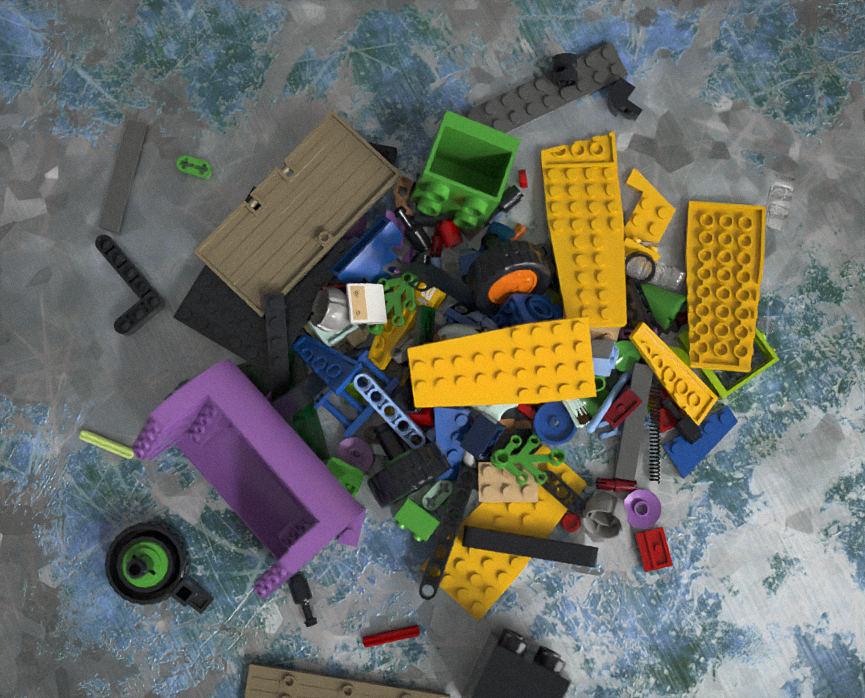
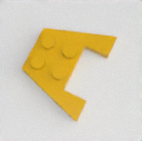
[624,168,676,244]

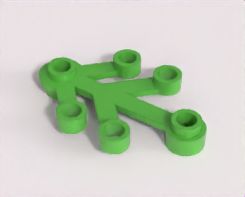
[367,272,419,336]
[490,435,566,485]

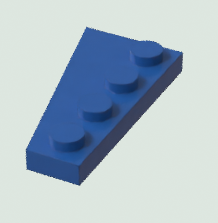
[292,333,363,396]
[662,405,738,479]
[433,406,473,481]

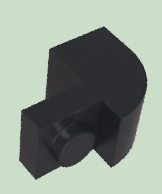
[607,77,643,121]
[170,576,214,614]

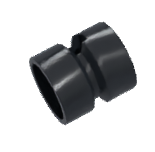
[552,53,578,87]

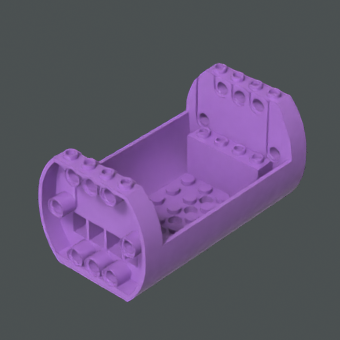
[131,359,364,600]

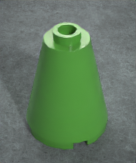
[641,282,687,330]

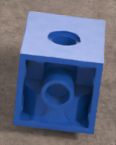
[493,293,561,329]

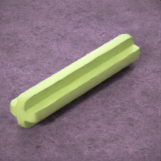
[79,430,134,459]

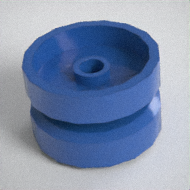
[532,401,577,445]

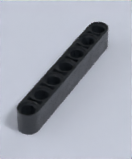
[419,468,476,600]
[462,526,599,568]

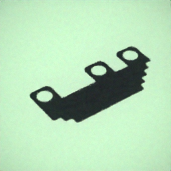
[382,260,479,316]

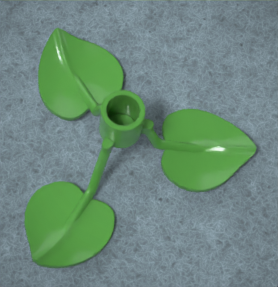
[580,340,641,418]

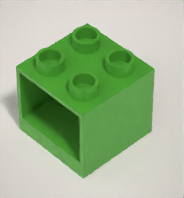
[410,110,521,230]

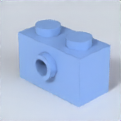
[591,339,619,376]

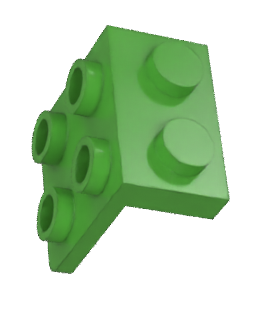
[326,456,365,498]

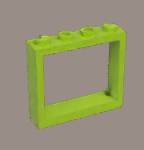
[674,326,779,400]

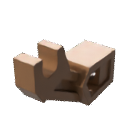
[393,175,416,217]
[499,418,533,432]

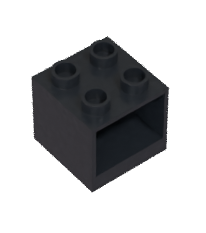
[461,628,572,698]

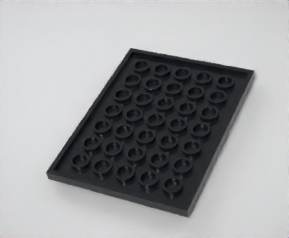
[173,186,353,374]

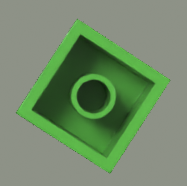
[394,497,440,542]

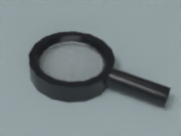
[625,251,656,284]

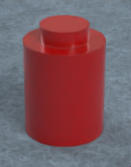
[438,218,464,249]

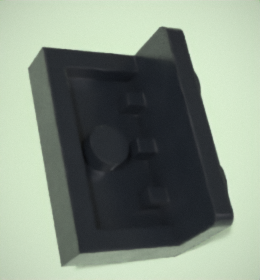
[390,367,422,414]

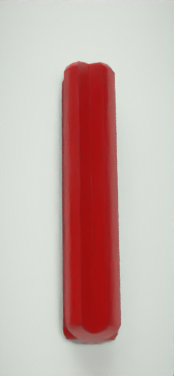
[362,625,420,648]

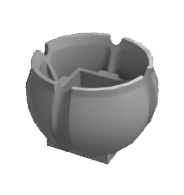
[311,288,350,332]
[582,491,628,539]

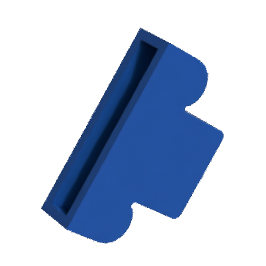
[329,215,402,285]

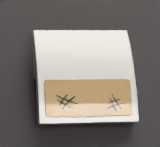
[346,283,387,325]

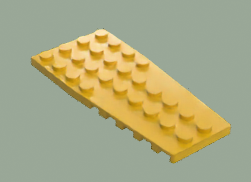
[541,168,627,328]
[685,201,766,372]
[408,316,596,407]
[420,445,587,621]

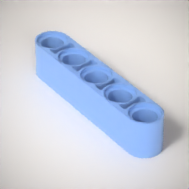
[354,371,425,449]

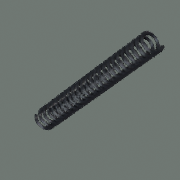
[649,387,661,484]

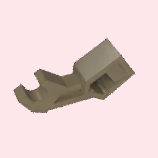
[341,324,376,352]

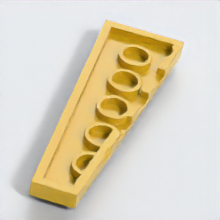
[629,322,718,426]

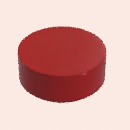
[518,169,528,189]
[561,512,581,532]

